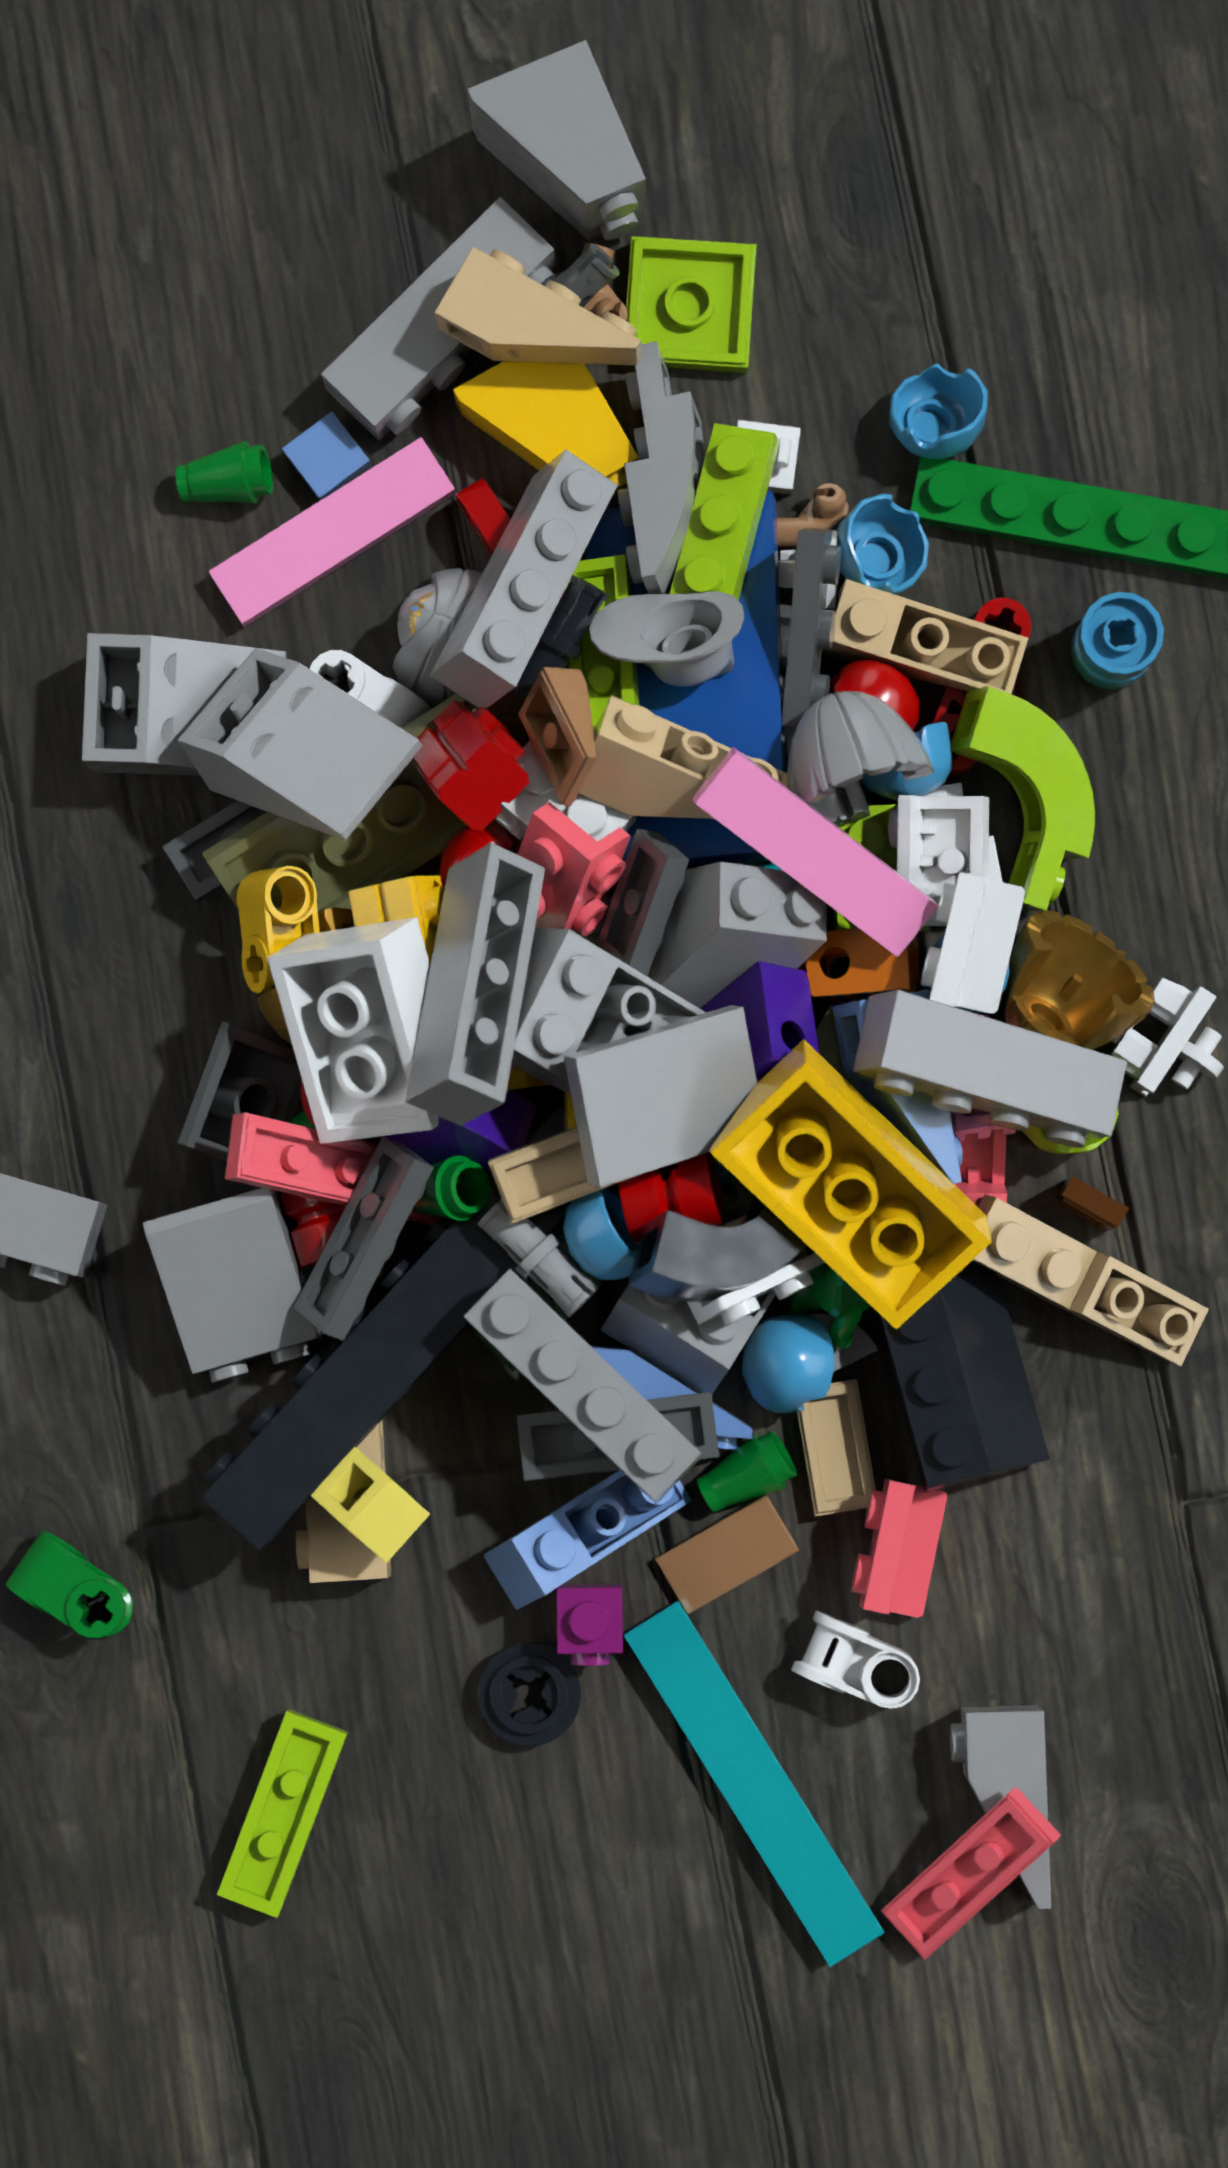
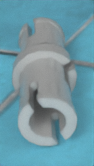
[477,1199,599,1317]

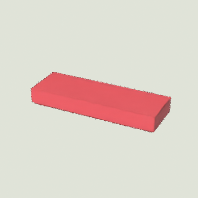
[881,1786,1061,1960]

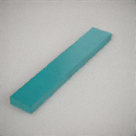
[623,1600,885,1967]

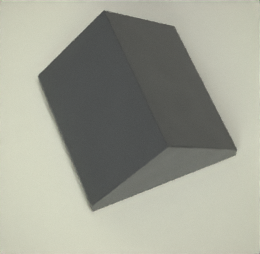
[178,1021,304,1162]

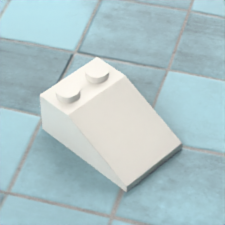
[267,917,438,1144]

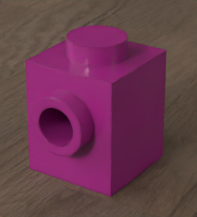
[557,1583,623,1666]

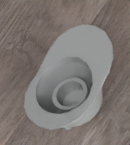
[589,591,745,687]

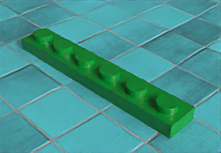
[910,457,1228,580]

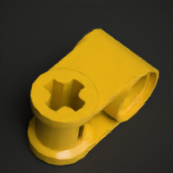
[236,866,320,994]

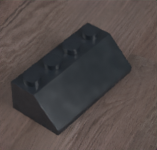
[874,1261,1050,1493]

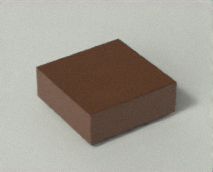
[1055,1176,1129,1231]

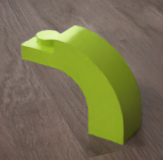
[951,686,1095,912]

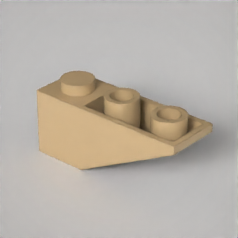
[435,247,642,365]
[822,579,1028,694]
[578,695,788,819]

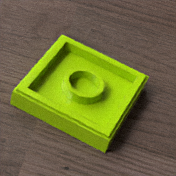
[626,236,757,373]

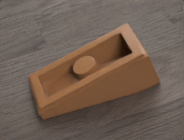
[518,667,597,806]
[655,1495,799,1614]

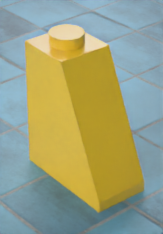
[453,361,639,499]

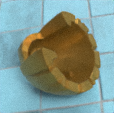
[1004,911,1155,1050]

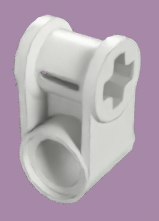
[310,650,431,728]
[791,1610,920,1709]

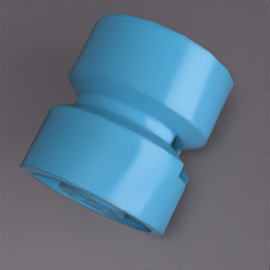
[1071,592,1164,690]

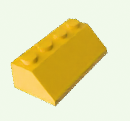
[710,1039,992,1330]

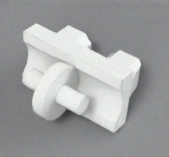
[1109,978,1224,1097]

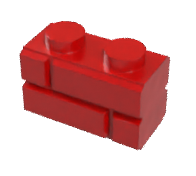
[411,700,530,832]

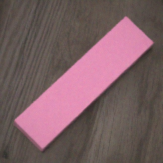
[208,437,456,628]
[692,747,938,957]

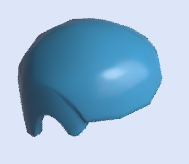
[889,364,988,460]
[837,493,929,595]
[860,722,953,801]
[563,1188,638,1280]
[742,1314,835,1413]

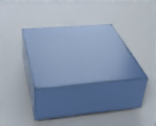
[282,411,371,501]

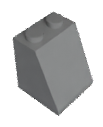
[467,40,646,240]
[647,862,827,1009]
[143,1188,322,1383]

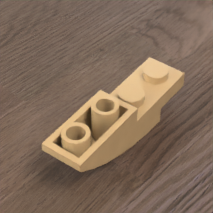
[972,1194,1209,1366]

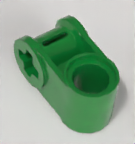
[5,1530,134,1638]

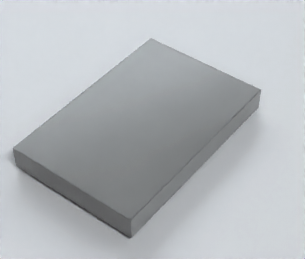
[564,1005,757,1187]

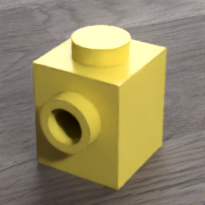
[311,1446,430,1563]

